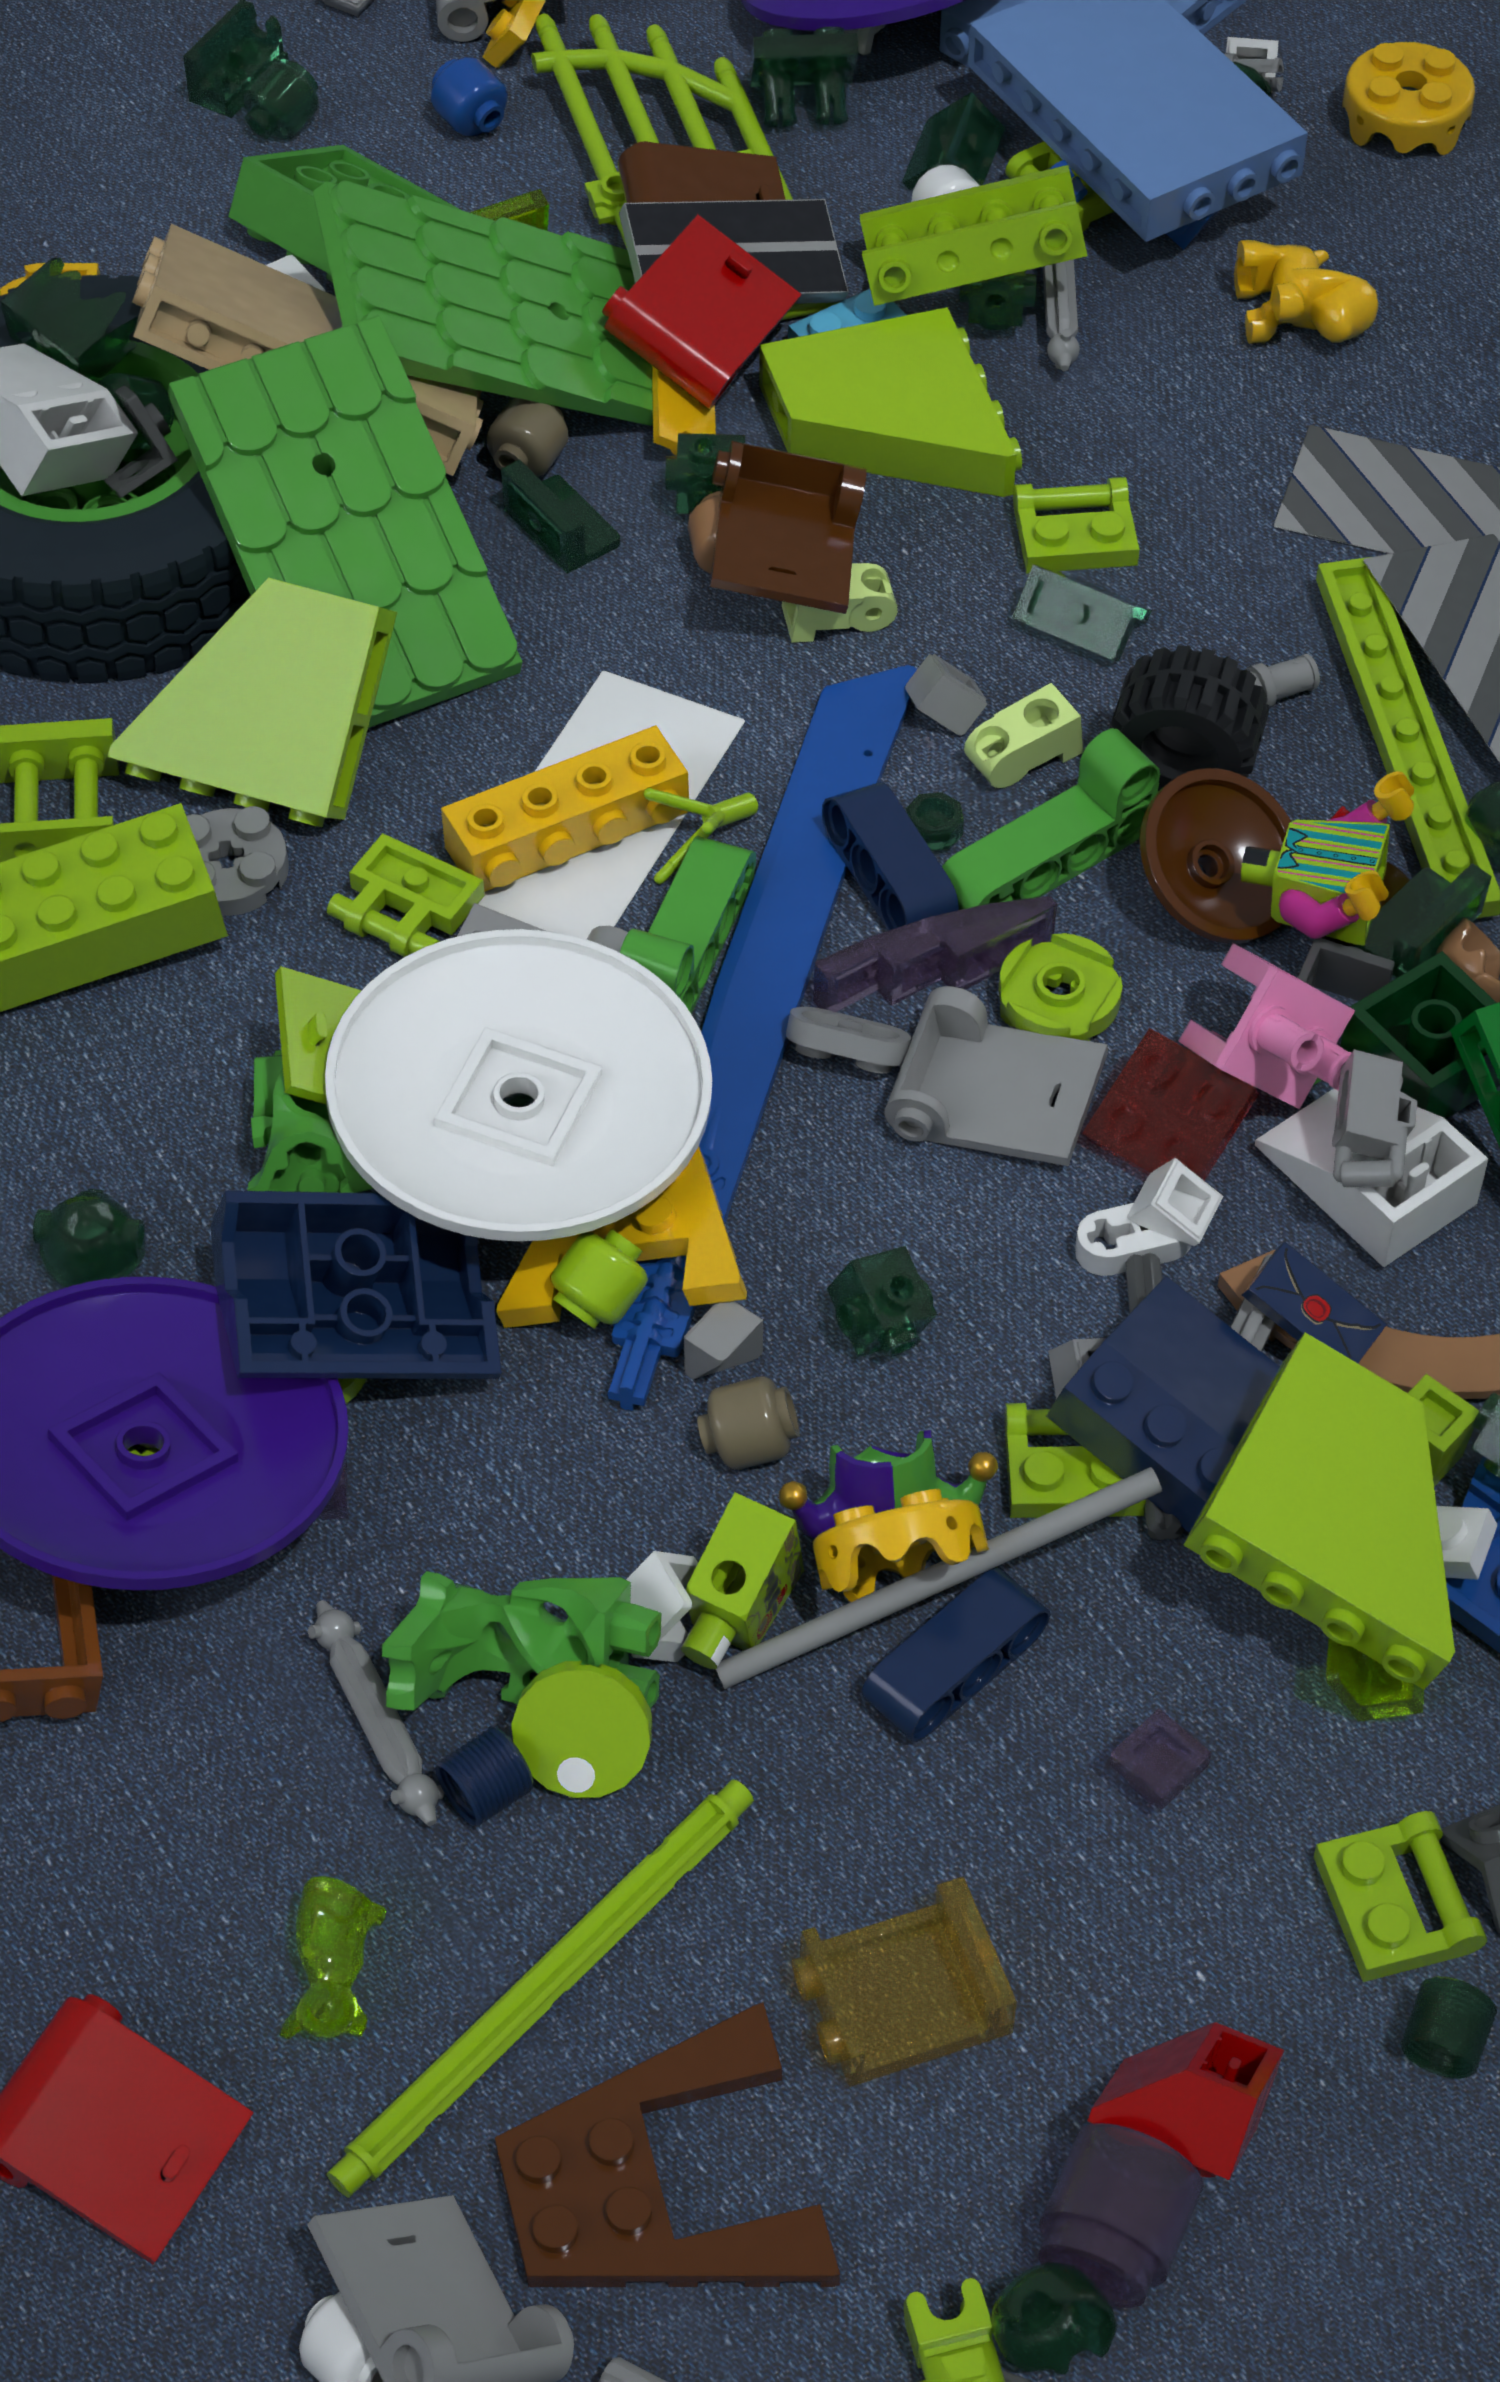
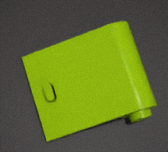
[275,966,362,1105]

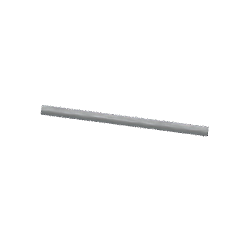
[716,1467,1162,1689]

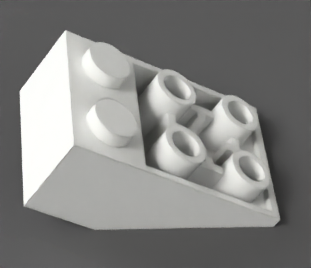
[0,343,138,496]
[1255,1088,1488,1267]

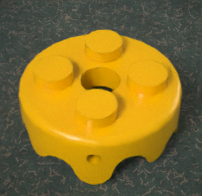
[1342,42,1475,155]
[813,1489,989,1602]

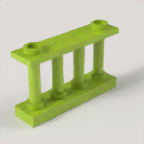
[860,165,1088,306]
[0,718,119,862]

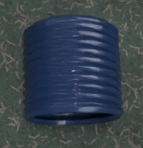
[435,1726,534,1827]

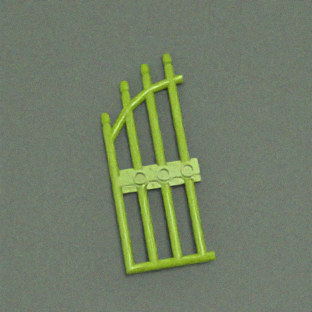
[531,13,839,321]

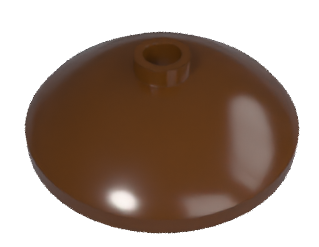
[1140,768,1291,944]

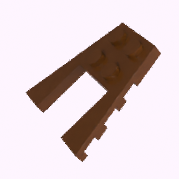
[495,2002,840,2287]

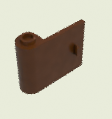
[618,141,786,203]
[710,441,866,614]

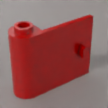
[602,215,802,409]
[0,1994,254,2265]

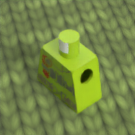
[681,1492,804,1669]

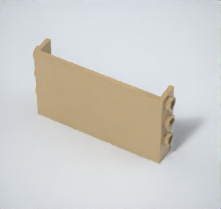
[132,223,483,476]

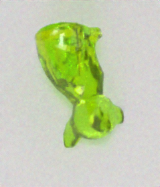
[280,1876,387,2039]

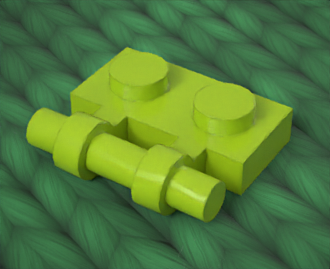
[327,833,485,957]

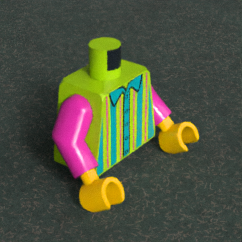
[1241,771,1414,946]

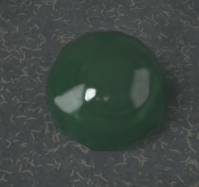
[991,2262,1118,2375]

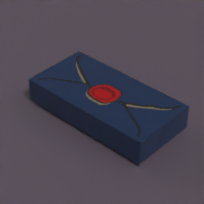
[1242,1242,1387,1363]

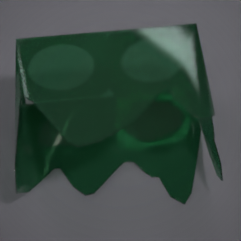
[0,257,139,383]

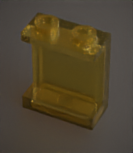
[791,1876,1017,2087]

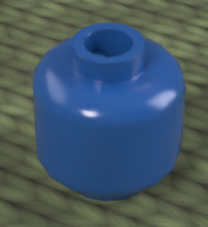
[431,57,508,136]

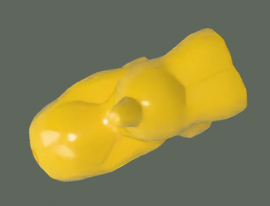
[1234,240,1378,344]

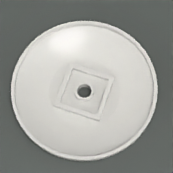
[325,929,712,1241]

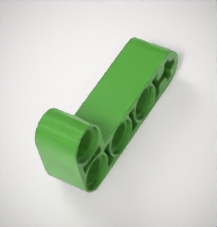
[942,728,1160,928]
[620,836,756,1014]

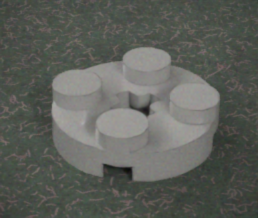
[187,806,289,916]

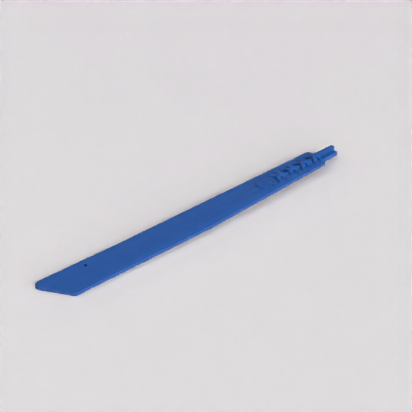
[607,665,917,1411]

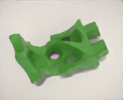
[247,1050,373,1193]
[382,1571,662,1711]

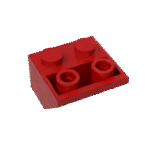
[1088,2022,1284,2180]

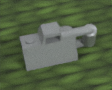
[1332,1049,1417,1187]

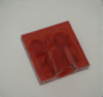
[1082,1028,1259,1181]

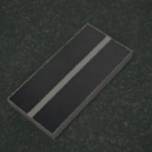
[619,199,849,304]

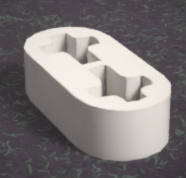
[1075,1203,1191,1276]

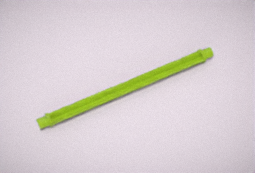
[327,1779,754,2198]

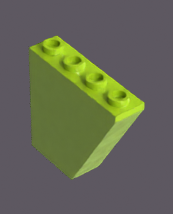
[759,307,1022,497]
[108,577,397,827]
[1183,1332,1455,1690]

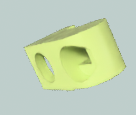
[782,563,898,643]
[964,683,1083,788]

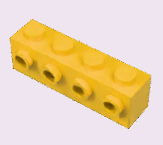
[441,725,689,892]

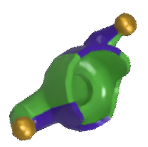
[779,1430,998,1539]

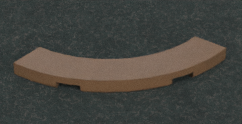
[1217,1250,1500,1402]

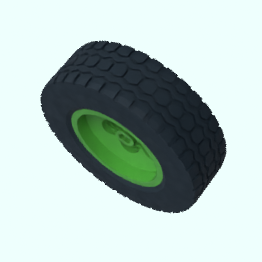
[0,275,251,683]

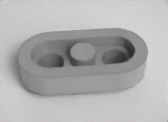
[786,1007,911,1073]

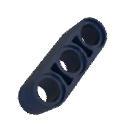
[822,782,959,939]
[861,1567,1051,1742]

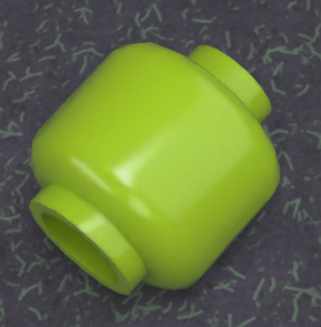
[551,1229,648,1329]

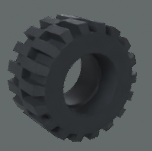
[1109,646,1269,791]

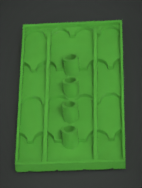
[313,180,653,426]
[168,315,522,728]

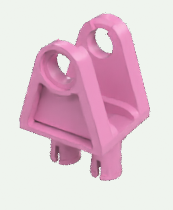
[1178,943,1355,1109]

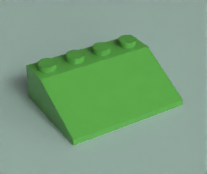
[228,145,461,283]

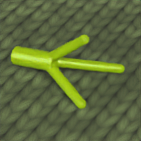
[644,788,758,884]

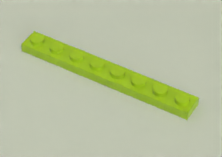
[1316,557,1500,923]

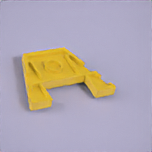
[496,1147,747,1328]

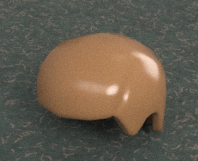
[1436,918,1500,1003]

